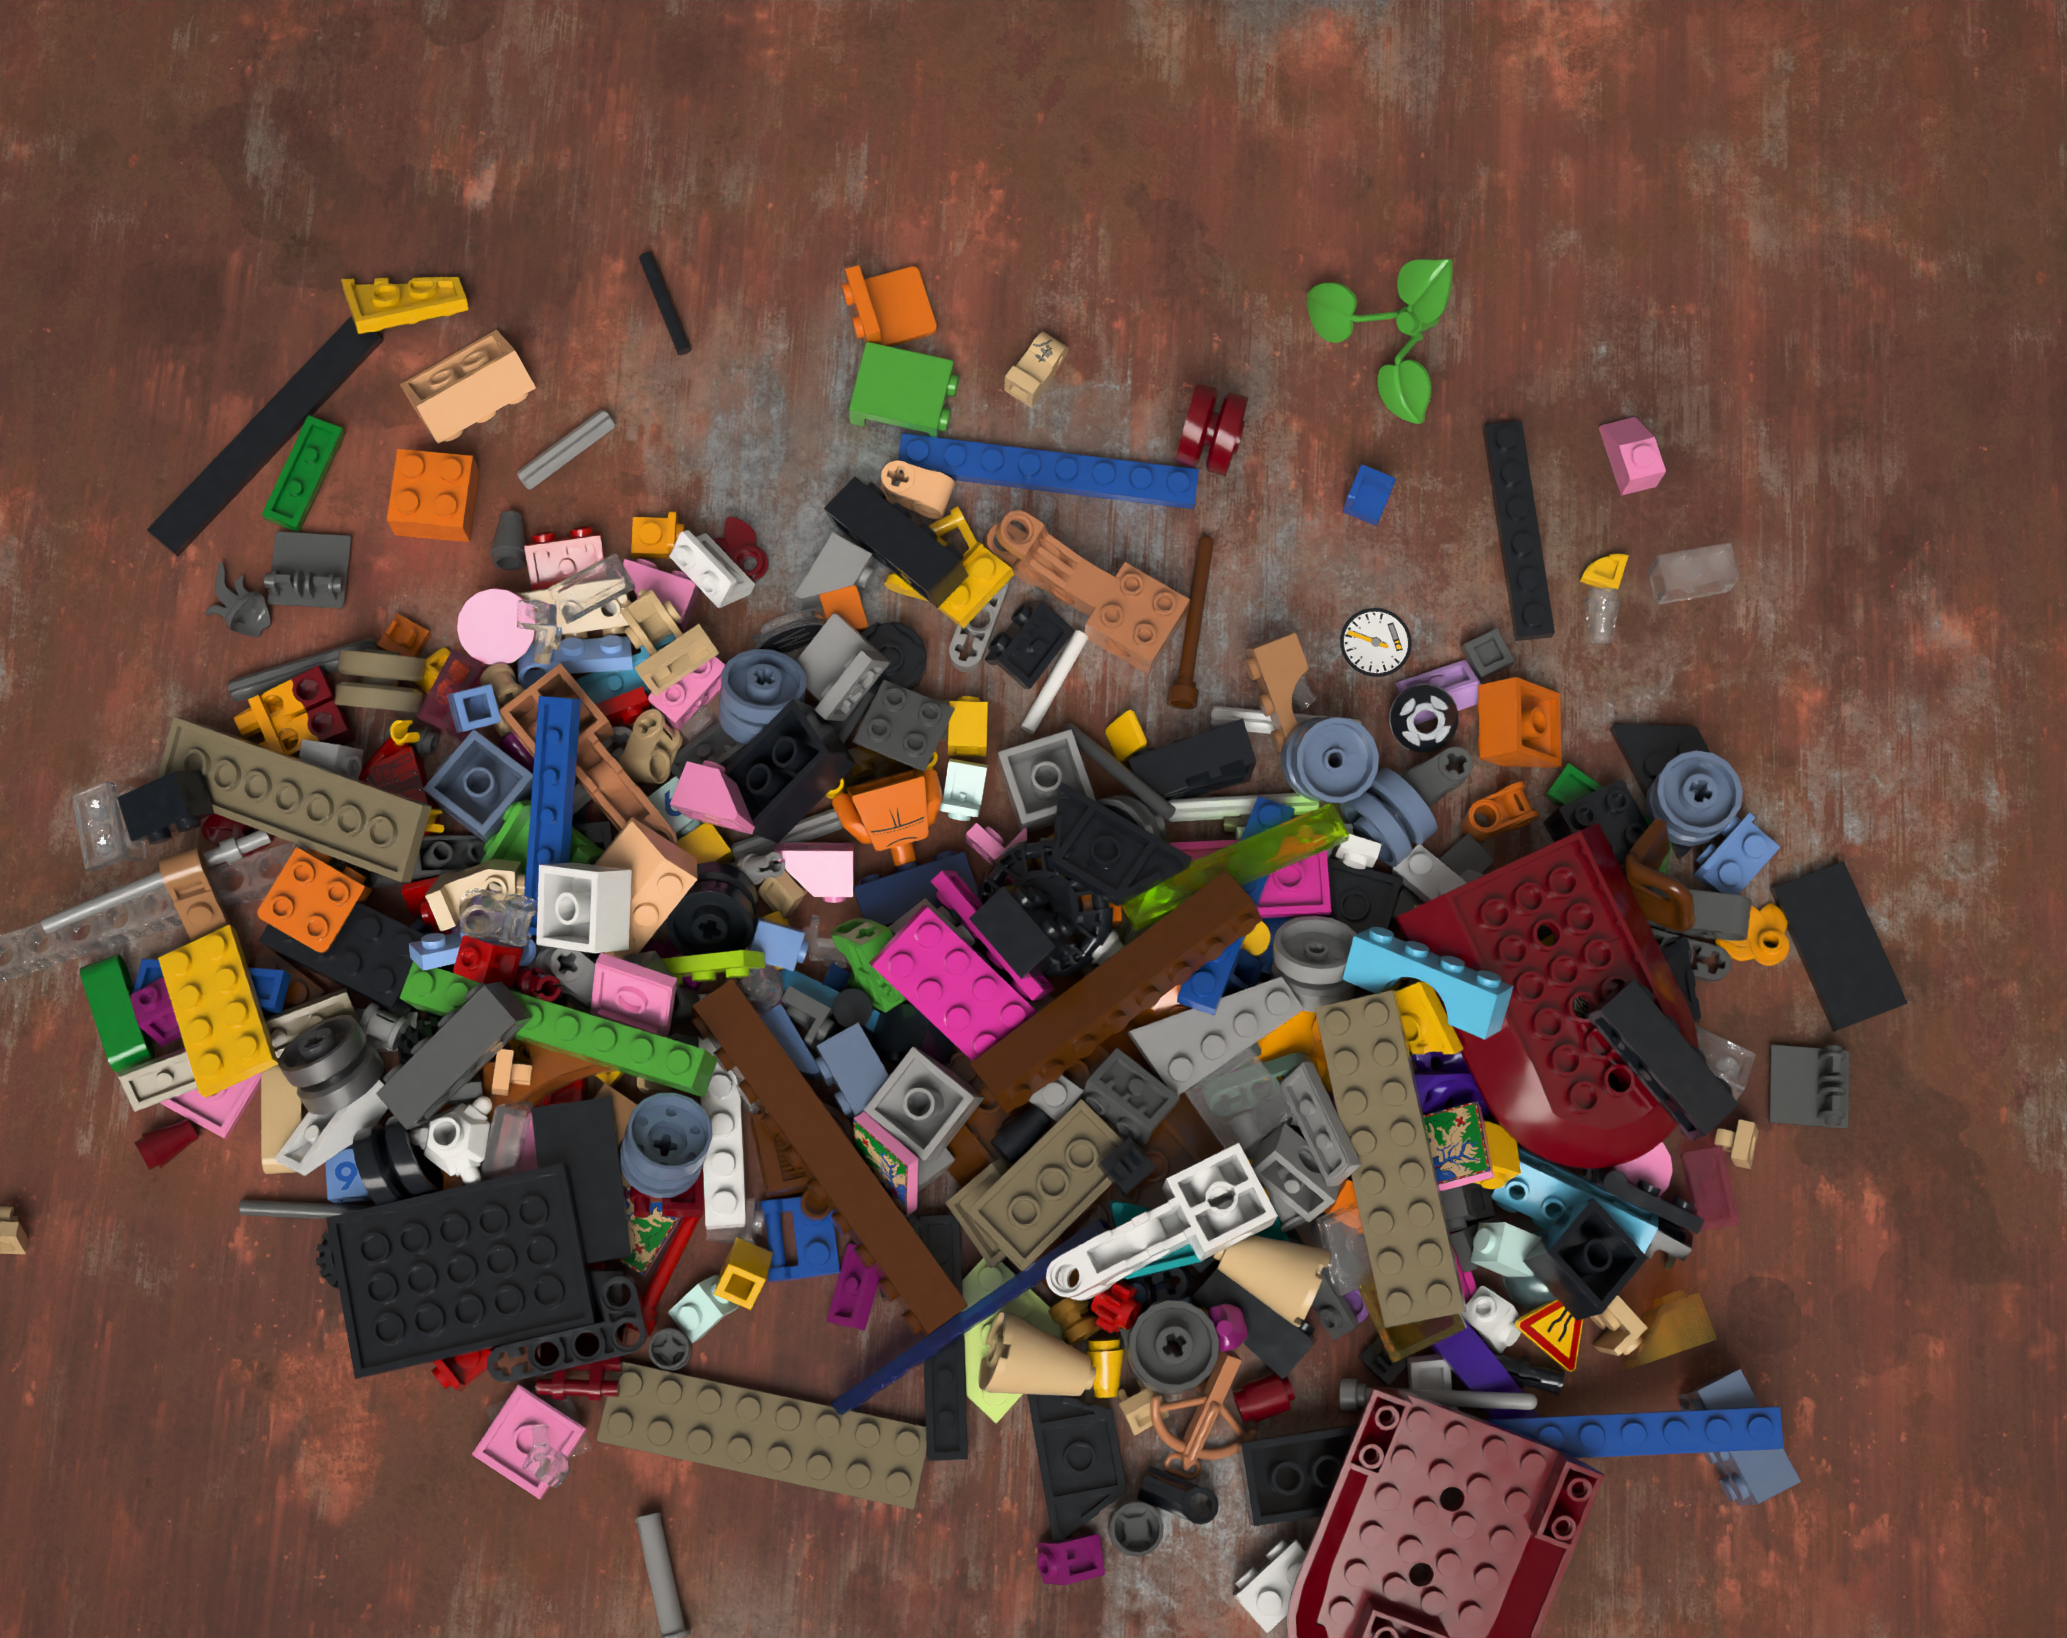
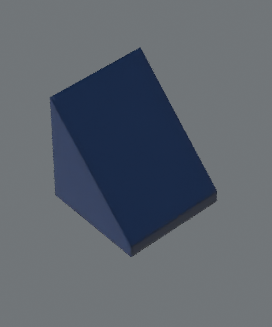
[822,962,851,993]

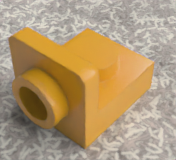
[631,511,686,559]

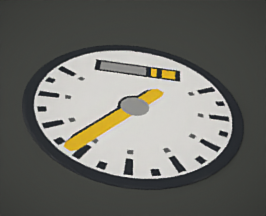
[1340,608,1412,677]

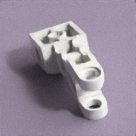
[1046,1143,1278,1301]

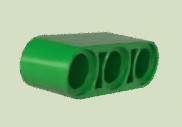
[80,954,155,1073]

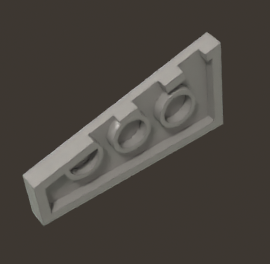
[1128,976,1304,1096]

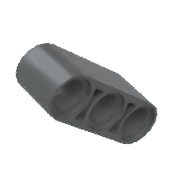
[1646,886,1752,941]

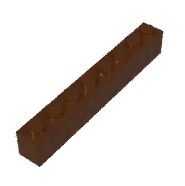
[970,870,1262,1114]

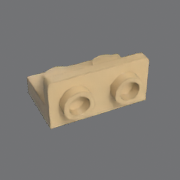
[1590,1295,1648,1356]

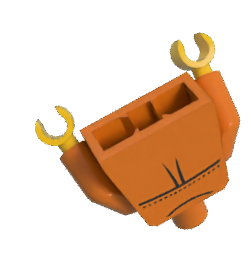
[826,751,943,866]

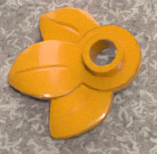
[1715,903,1790,966]

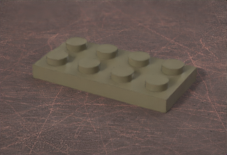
[965,1099,1124,1272]

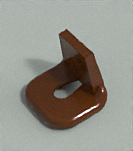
[1625,818,1695,932]

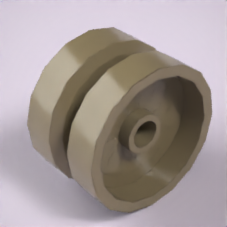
[334,649,426,713]

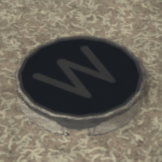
[752,610,826,654]

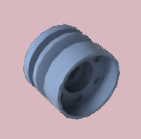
[619,1093,712,1198]

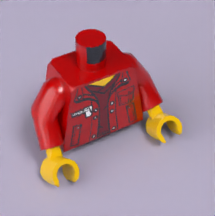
[359,720,444,836]

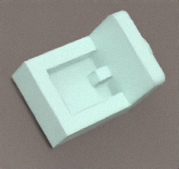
[940,758,988,821]
[668,1275,740,1343]

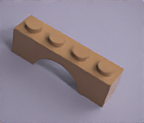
[1244,632,1331,760]

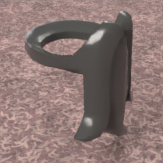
[205,562,271,637]

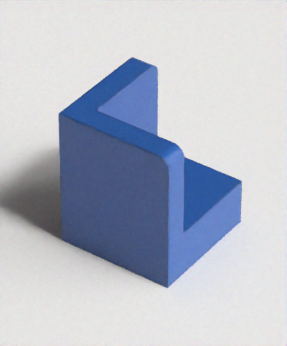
[1342,464,1396,526]

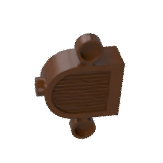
[750,1078,853,1221]

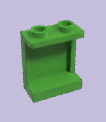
[849,342,959,438]
[480,799,605,874]

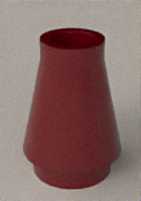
[134,1118,199,1170]

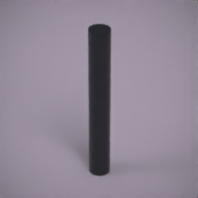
[639,252,691,355]

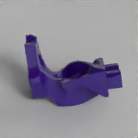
[1411,1052,1490,1117]

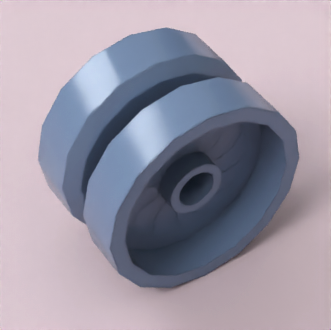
[719,649,806,745]
[1281,717,1379,803]
[1645,750,1743,846]
[1339,767,1438,867]

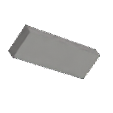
[1279,1062,1362,1187]

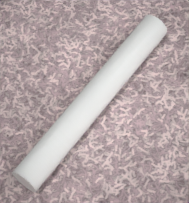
[1021,630,1089,734]

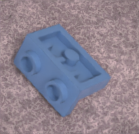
[1693,812,1780,895]

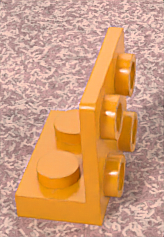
[1250,1011,1333,1093]

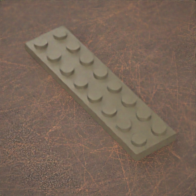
[157,717,432,883]
[1315,990,1467,1328]
[596,1362,927,1510]

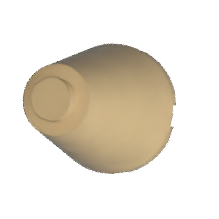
[1213,1235,1331,1327]
[978,1312,1096,1396]

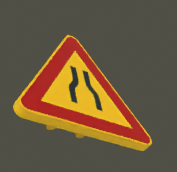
[1515,1297,1583,1372]

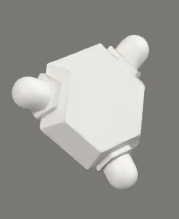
[408,1096,492,1185]

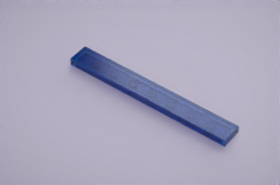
[831,1218,1112,1415]

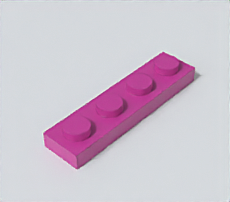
[931,870,1055,1001]

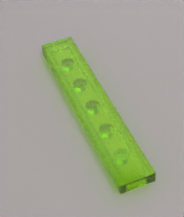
[1122,803,1350,931]

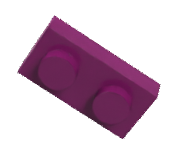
[826,1244,880,1331]

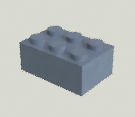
[1679,1369,1801,1506]

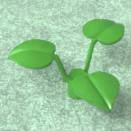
[1306,258,1452,424]

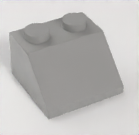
[864,1047,985,1161]

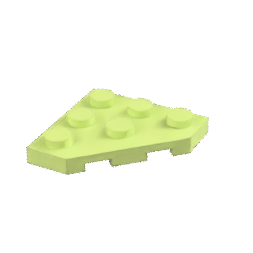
[962,1258,1064,1424]

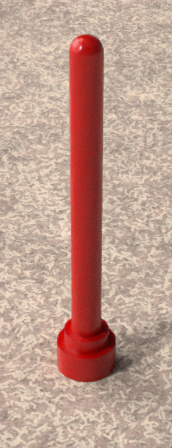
[623,1176,705,1337]

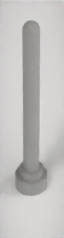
[1340,1378,1537,1412]

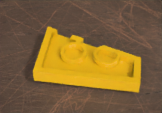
[341,277,469,334]
[1396,980,1463,1054]

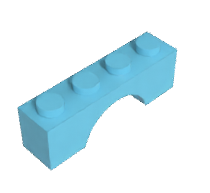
[1342,927,1513,1040]

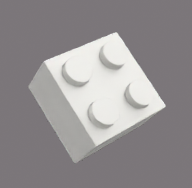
[536,862,632,953]

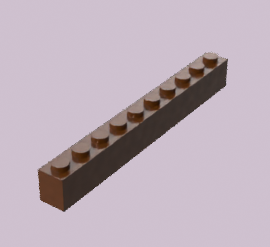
[690,979,968,1339]

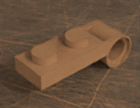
[159,847,231,942]

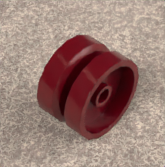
[1175,383,1249,476]

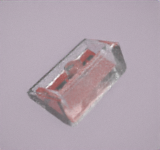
[480,1102,533,1182]

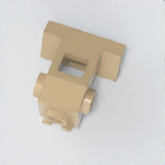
[619,589,719,697]
[425,859,526,931]

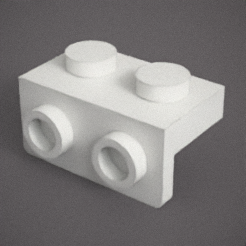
[669,530,755,608]

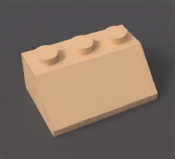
[400,329,536,444]
[594,817,698,959]

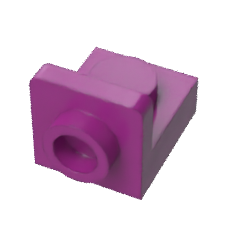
[130,978,181,1047]
[1037,1533,1105,1585]

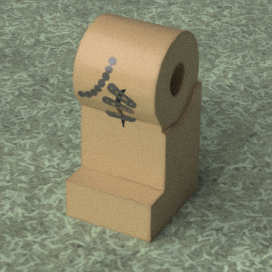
[1004,331,1069,408]

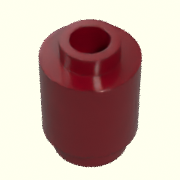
[1232,1372,1295,1423]

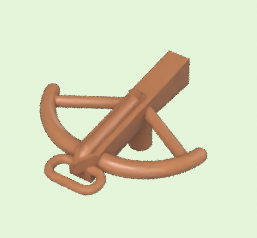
[1150,1350,1258,1480]

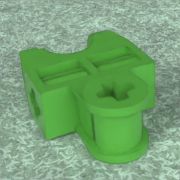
[830,918,907,1012]

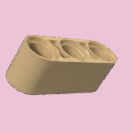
[261,1059,309,1174]

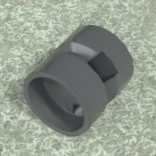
[1108,1502,1164,1557]

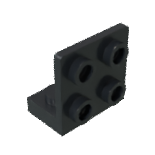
[1543,780,1649,865]

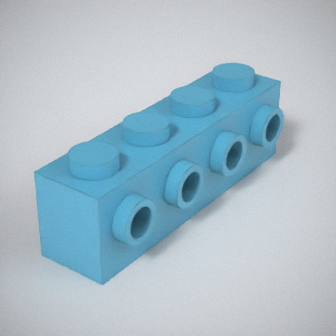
[1491,1146,1658,1254]

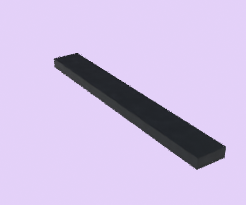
[147,316,383,557]

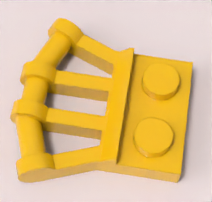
[884,506,1015,629]

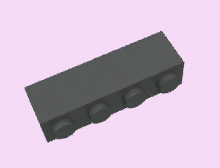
[376,981,533,1130]

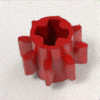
[1091,1281,1142,1334]

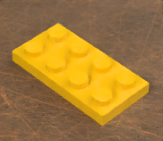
[158,924,278,1098]

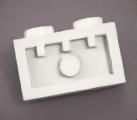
[1233,1539,1306,1633]

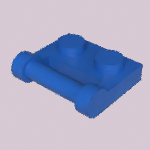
[759,1197,840,1283]

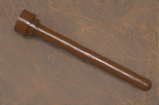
[1167,535,1213,710]

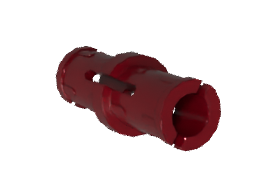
[513,966,562,1002]

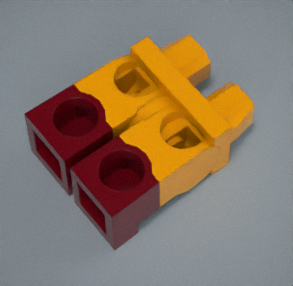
[234,665,356,759]

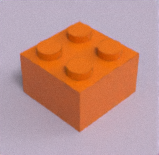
[387,449,480,542]

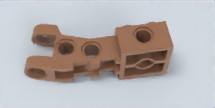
[983,510,1190,675]
[499,663,677,846]

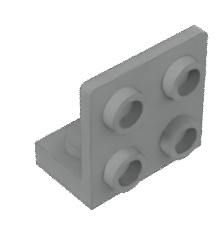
[796,614,890,721]

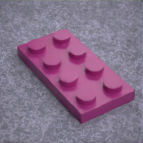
[1170,836,1331,918]
[869,904,1037,1061]

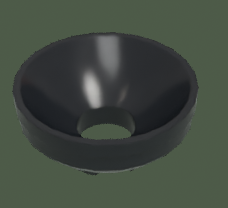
[1389,683,1459,753]

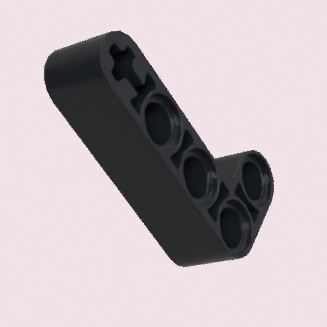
[487,1274,648,1383]

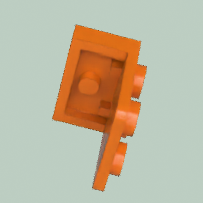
[841,265,937,347]
[257,847,372,953]

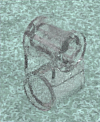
[459,888,538,947]

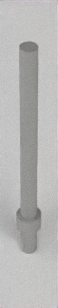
[41,830,272,934]

